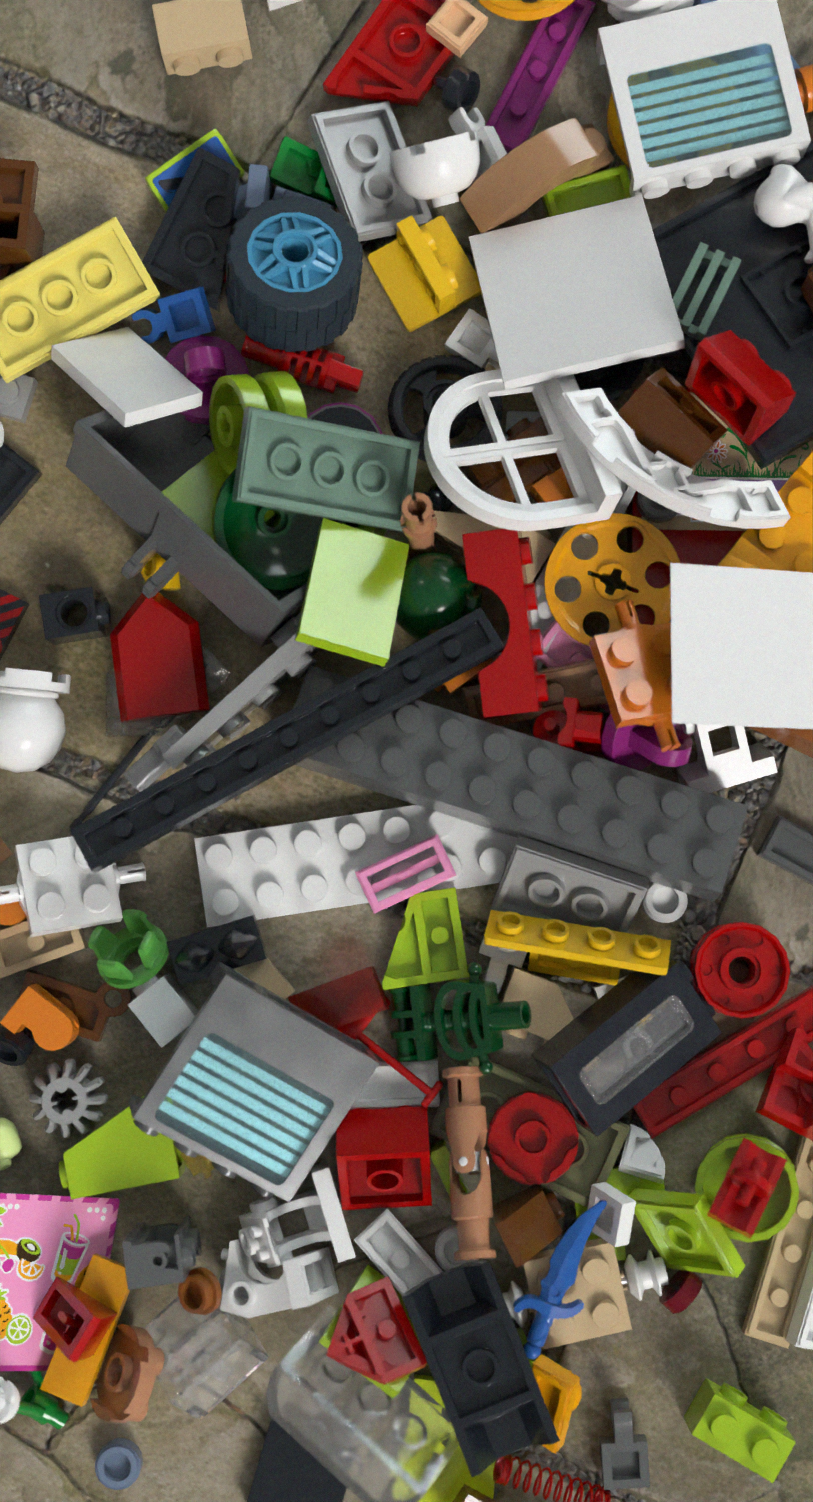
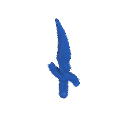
[512,1200,607,1360]

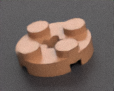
[90,1324,164,1424]

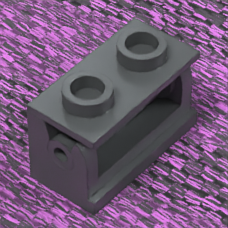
[122,1216,202,1290]

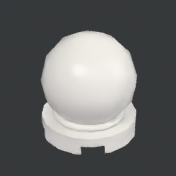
[0,668,71,773]

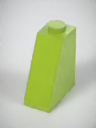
[59,1095,186,1200]

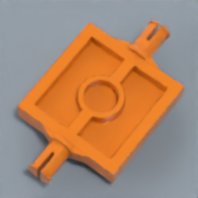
[589,599,681,752]

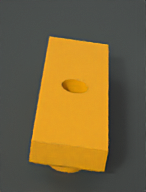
[40,1253,130,1407]

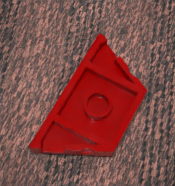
[323,0,455,107]

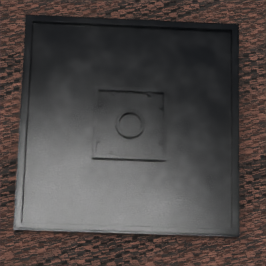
[653,141,813,470]

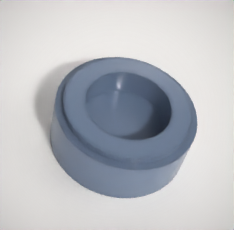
[95,1438,143,1490]

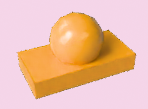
[531,1354,582,1454]

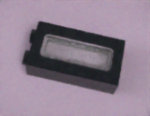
[531,959,722,1137]

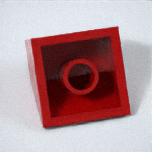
[685,330,796,446]
[336,1105,432,1210]

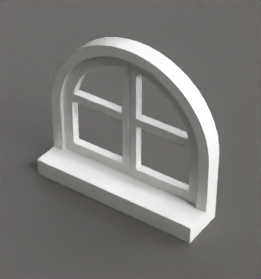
[424,369,623,531]

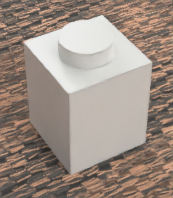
[128,974,199,1048]

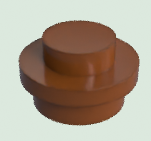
[178,1267,222,1315]

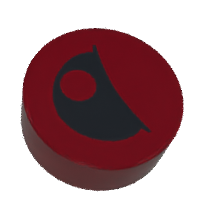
[659,1270,702,1314]

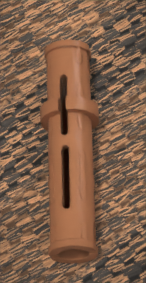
[400,492,437,558]

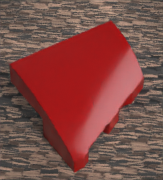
[756,1027,813,1141]

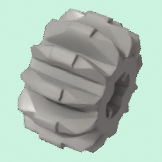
[29,1058,108,1138]

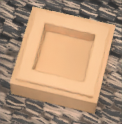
[426,0,488,58]

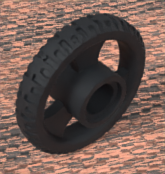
[388,355,503,462]

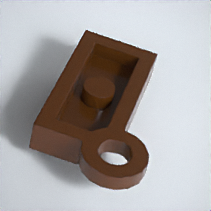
[17,970,132,1042]

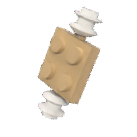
[502,1238,669,1350]

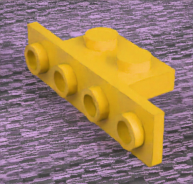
[484,910,671,986]

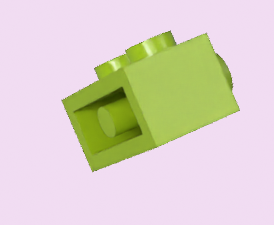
[683,1378,796,1483]

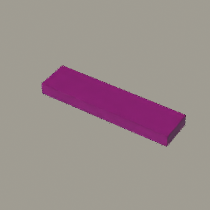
[485,0,596,153]

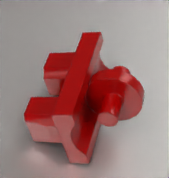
[533,697,605,757]
[707,1138,787,1238]

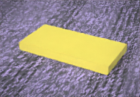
[0,216,161,383]

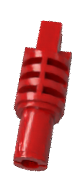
[241,334,364,394]

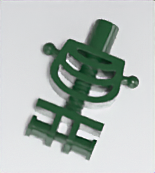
[388,962,532,1074]

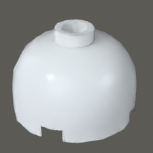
[389,130,481,208]

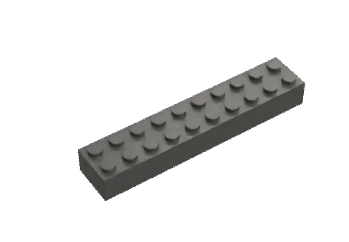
[294,665,748,902]

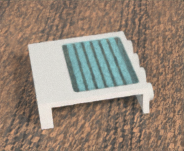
[596,0,811,199]

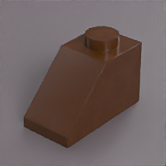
[493,1184,565,1268]

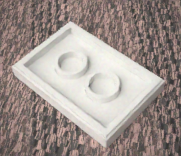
[51,327,203,428]

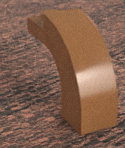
[459,118,614,233]

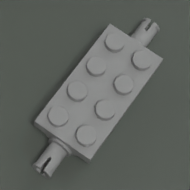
[123,612,320,792]

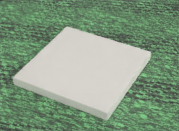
[469,195,684,390]

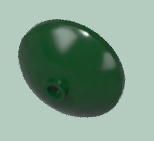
[212,469,345,590]

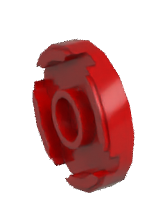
[488,1091,579,1185]

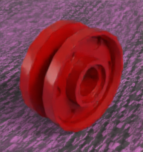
[688,922,790,1018]

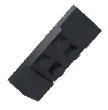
[402,1260,560,1477]

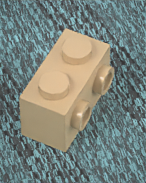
[152,0,253,76]

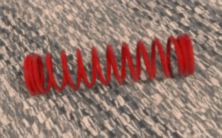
[493,1454,611,1502]

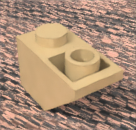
[499,966,574,1044]

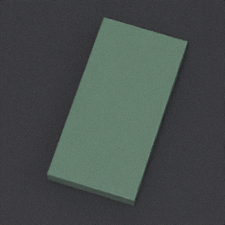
[232,406,420,532]

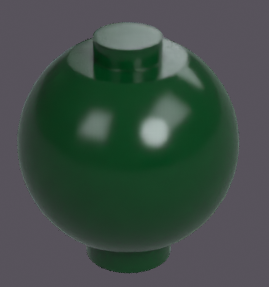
[396,552,482,640]

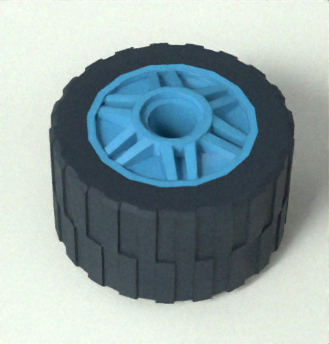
[226,197,363,353]

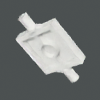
[0,836,146,937]

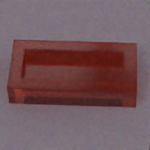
[288,966,389,1029]

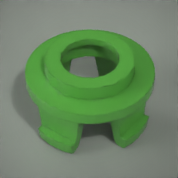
[88,909,169,989]

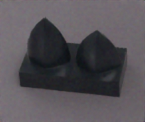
[166,915,268,986]

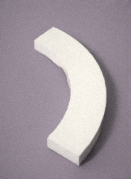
[556,387,791,529]

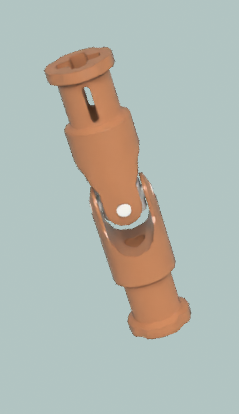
[442,1066,497,1260]

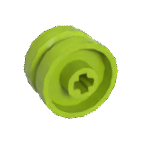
[209,371,307,475]
[695,1132,799,1243]

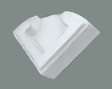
[618,1124,665,1184]

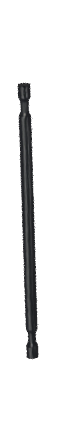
[69,662,209,829]

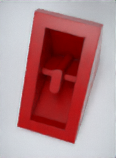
[33,1276,118,1362]

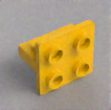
[367,215,482,332]

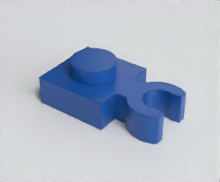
[132,286,216,344]

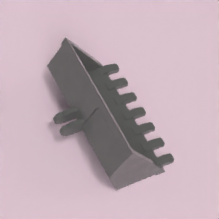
[66,410,307,647]

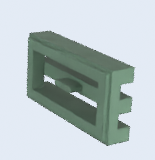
[673,242,742,341]

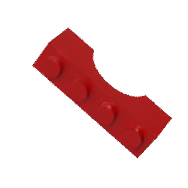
[462,528,549,717]

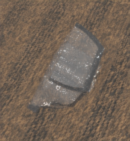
[266,1305,459,1502]

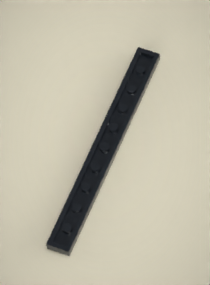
[70,607,504,874]

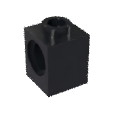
[39,587,111,645]

